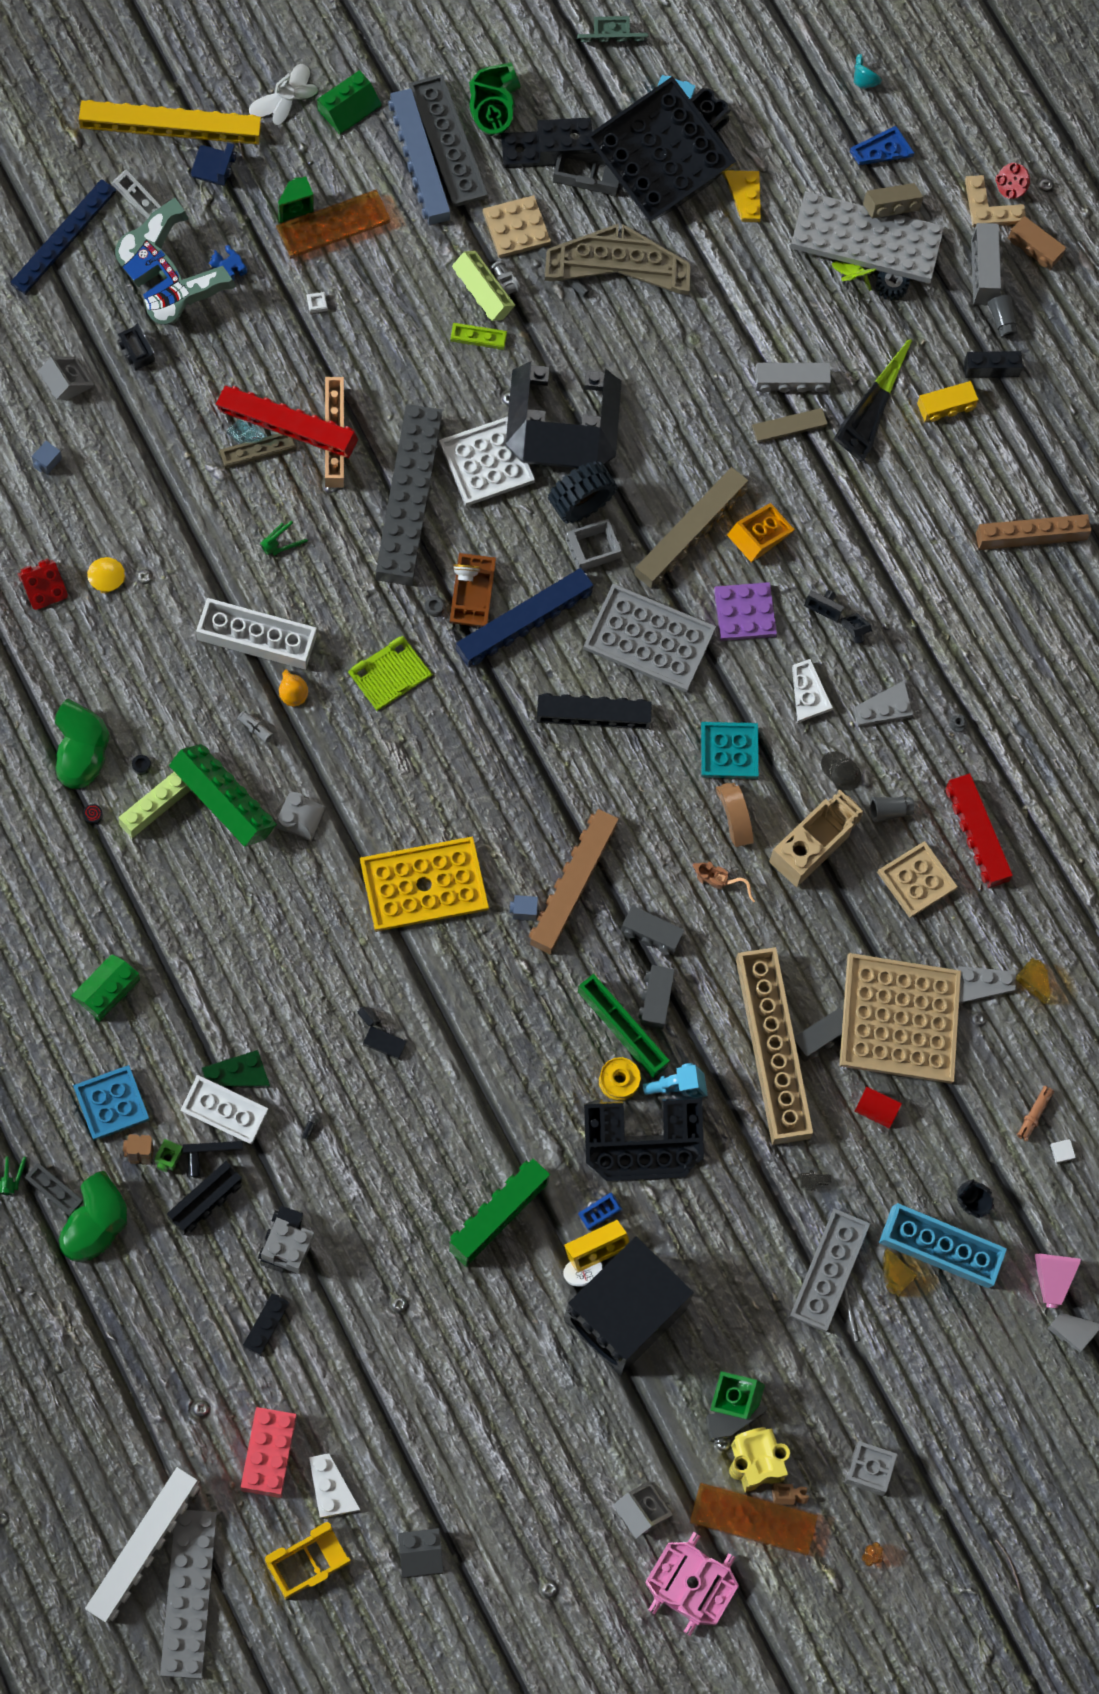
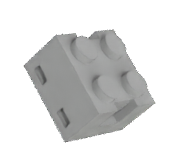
[261,1218,314,1274]
[844,1441,897,1496]

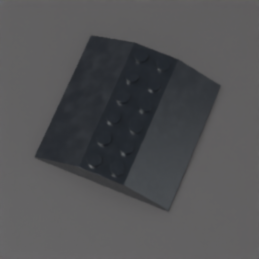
[586,76,737,223]

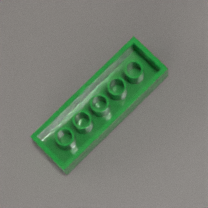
[169,744,277,847]
[449,1158,550,1267]

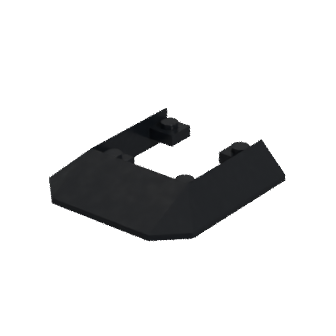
[505,361,621,468]

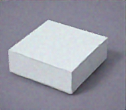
[307,292,328,314]
[1050,1139,1076,1163]

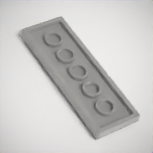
[789,1208,870,1332]

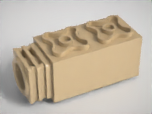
[769,790,863,888]

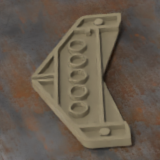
[544,223,690,295]

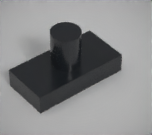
[804,590,844,622]
[840,613,872,643]

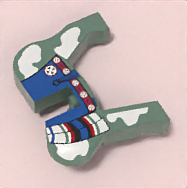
[115,198,236,325]

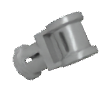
[490,261,521,295]

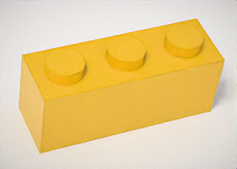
[917,381,978,422]
[564,1220,629,1272]

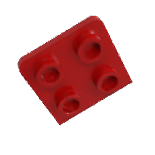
[18,559,68,610]

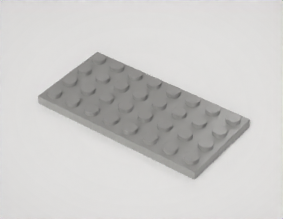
[790,191,944,284]

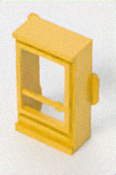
[265,1522,351,1600]

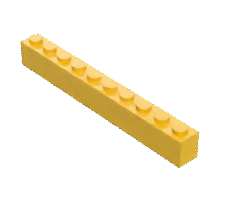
[79,100,261,145]

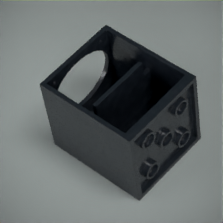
[564,1236,694,1376]

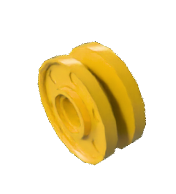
[599,1057,641,1101]

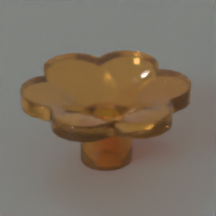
[862,1542,883,1567]

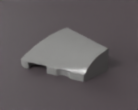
[1048,1313,1099,1353]

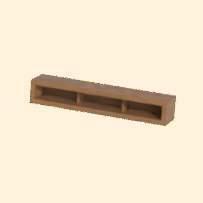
[976,514,1091,550]

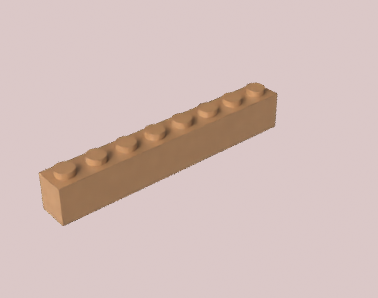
[529,809,619,955]

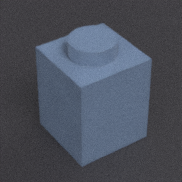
[32,441,62,475]
[509,895,538,921]

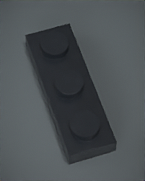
[242,1293,290,1356]

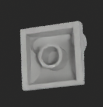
[276,792,326,841]

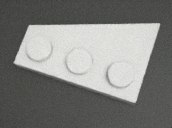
[792,659,833,723]
[309,1454,360,1519]

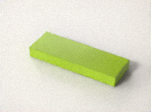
[450,323,507,350]

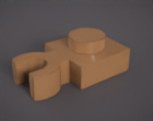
[772,1483,809,1505]

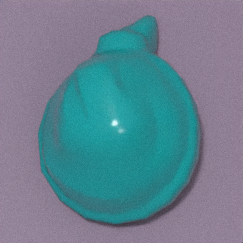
[854,54,882,89]

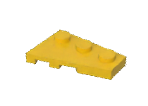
[723,170,761,222]

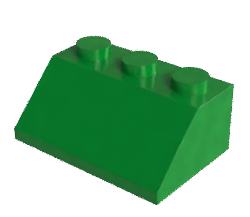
[317,70,382,134]
[71,954,140,1022]

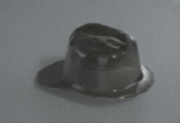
[821,751,861,790]

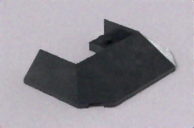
[584,1095,704,1181]

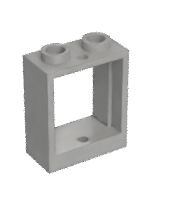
[565,519,623,571]

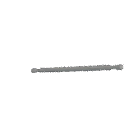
[843,1285,859,1342]

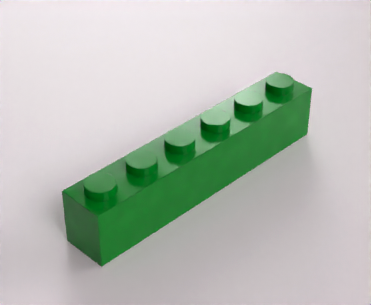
[578,974,670,1079]

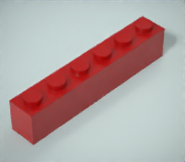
[945,773,1013,888]

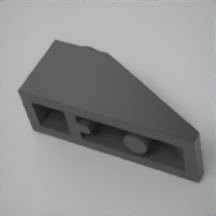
[706,1406,768,1444]

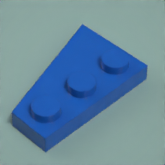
[850,126,914,165]

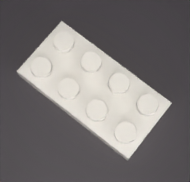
[180,1075,269,1144]

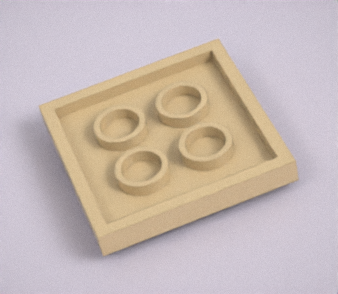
[483,195,551,258]
[877,841,958,918]

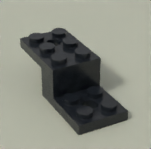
[501,117,594,168]

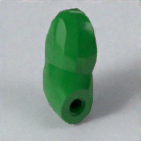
[469,62,521,136]
[55,698,110,789]
[59,1171,127,1262]

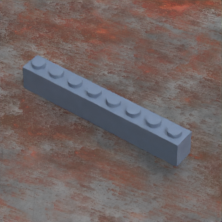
[388,89,450,225]

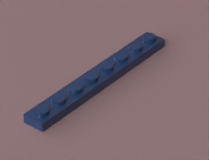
[10,179,116,295]

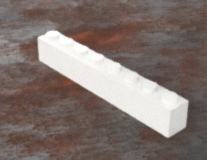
[85,1467,200,1623]

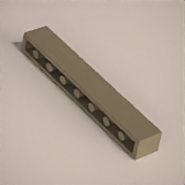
[634,467,748,588]

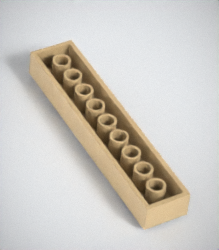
[736,947,813,1145]

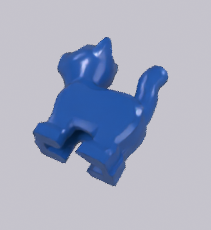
[209,245,247,281]

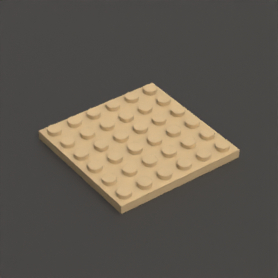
[840,953,961,1084]

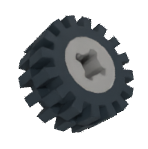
[876,271,910,301]

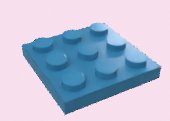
[73,1065,149,1141]

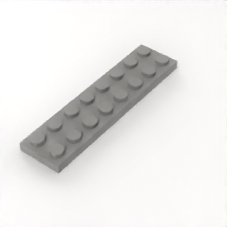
[160,1510,217,1679]

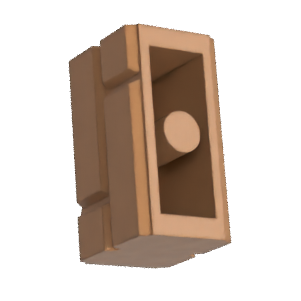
[123,1134,154,1165]

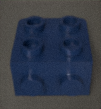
[191,143,237,186]

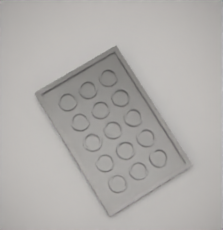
[583,584,716,693]

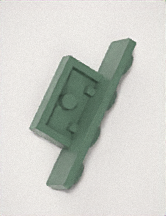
[577,16,649,43]

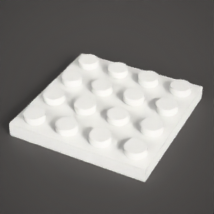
[439,417,535,506]

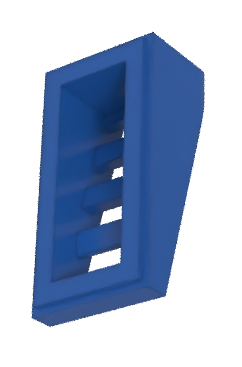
[578,1192,623,1230]

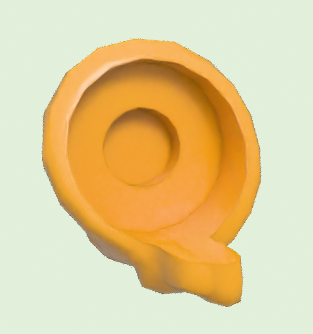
[279,669,308,707]

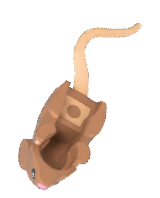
[693,862,755,902]

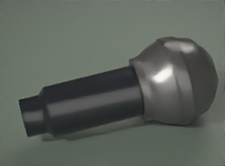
[302,1110,321,1140]

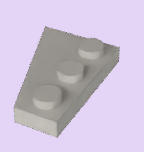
[853,681,913,727]
[957,966,1016,1004]

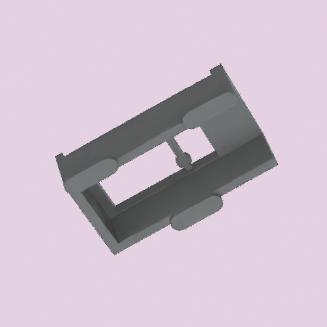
[553,150,619,197]

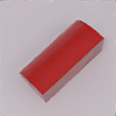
[854,1086,902,1129]

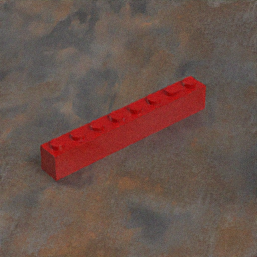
[216,385,359,458]

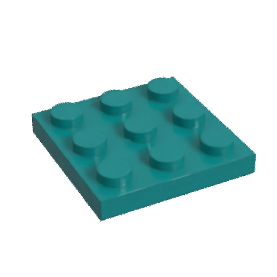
[701,722,759,779]

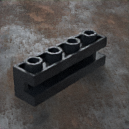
[167,1161,243,1235]

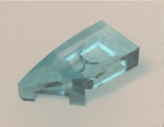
[227,419,263,444]

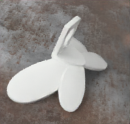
[249,64,318,125]

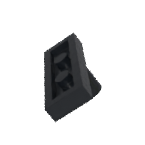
[183,1141,243,1177]

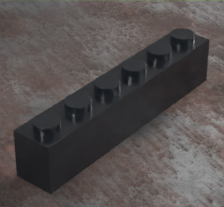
[536,693,652,730]

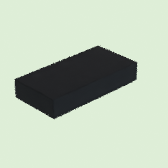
[363,1026,407,1060]

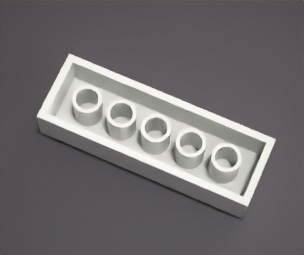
[196,598,317,670]

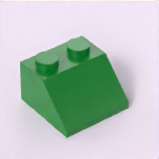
[278,176,314,223]
[710,1371,765,1420]

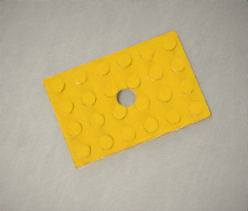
[360,836,489,932]

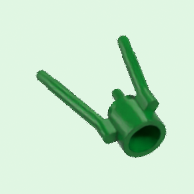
[259,521,308,556]
[0,1156,27,1195]

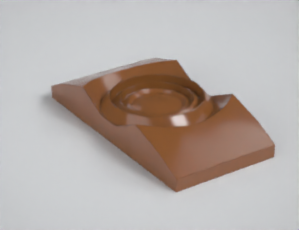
[449,553,496,627]

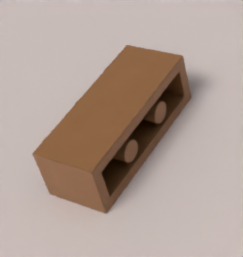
[1008,216,1066,270]

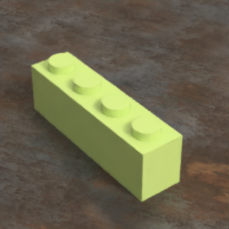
[452,251,515,321]
[118,772,190,838]

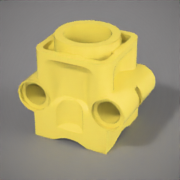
[729,1427,790,1493]

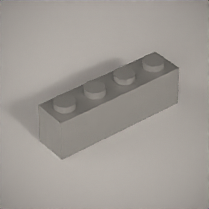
[755,363,831,393]

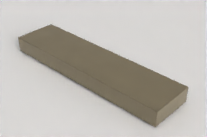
[752,408,827,443]
[219,434,296,468]

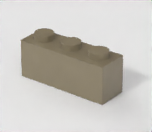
[863,183,923,218]

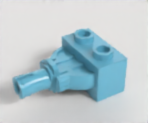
[643,1063,708,1098]

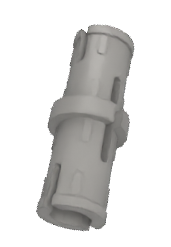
[237,710,273,743]

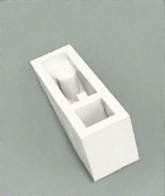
[111,170,161,219]

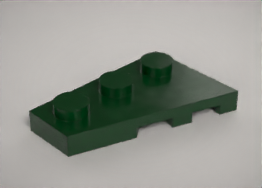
[202,1050,270,1088]

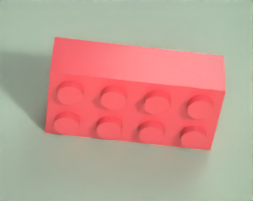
[241,1407,297,1498]

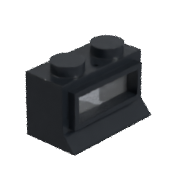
[117,323,155,370]

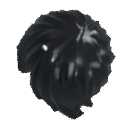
[956,1179,995,1218]

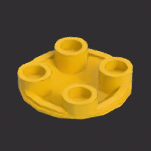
[87,557,125,594]

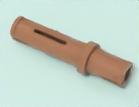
[1017,1086,1054,1141]

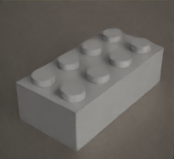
[971,223,1004,305]

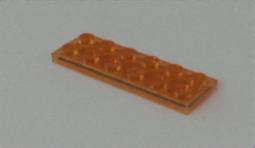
[276,189,391,259]
[690,1483,818,1556]

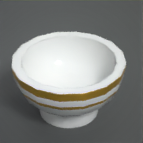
[453,564,480,581]

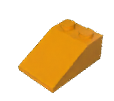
[727,503,795,562]

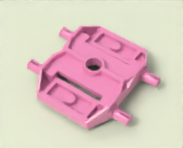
[645,1532,739,1636]

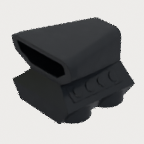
[690,88,731,134]

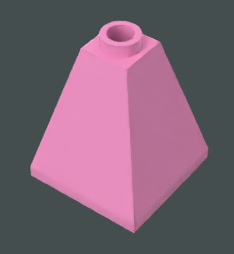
[1035,1254,1081,1308]

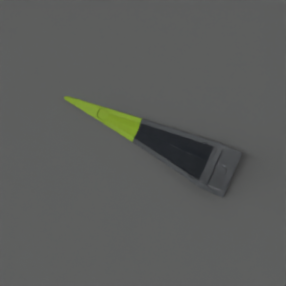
[834,339,912,462]

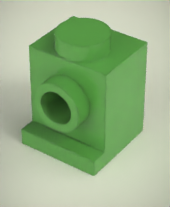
[154,1139,183,1172]

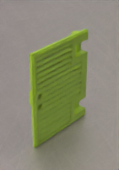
[348,636,433,711]

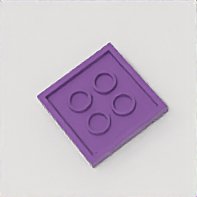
[714,582,777,641]

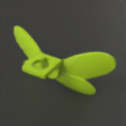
[832,261,877,291]

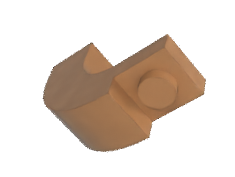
[716,783,754,847]

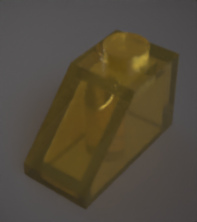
[1016,958,1050,1004]
[882,1248,917,1296]

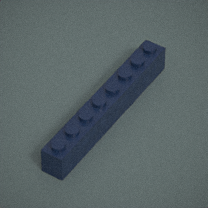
[455,568,593,667]

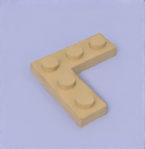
[965,175,1026,227]

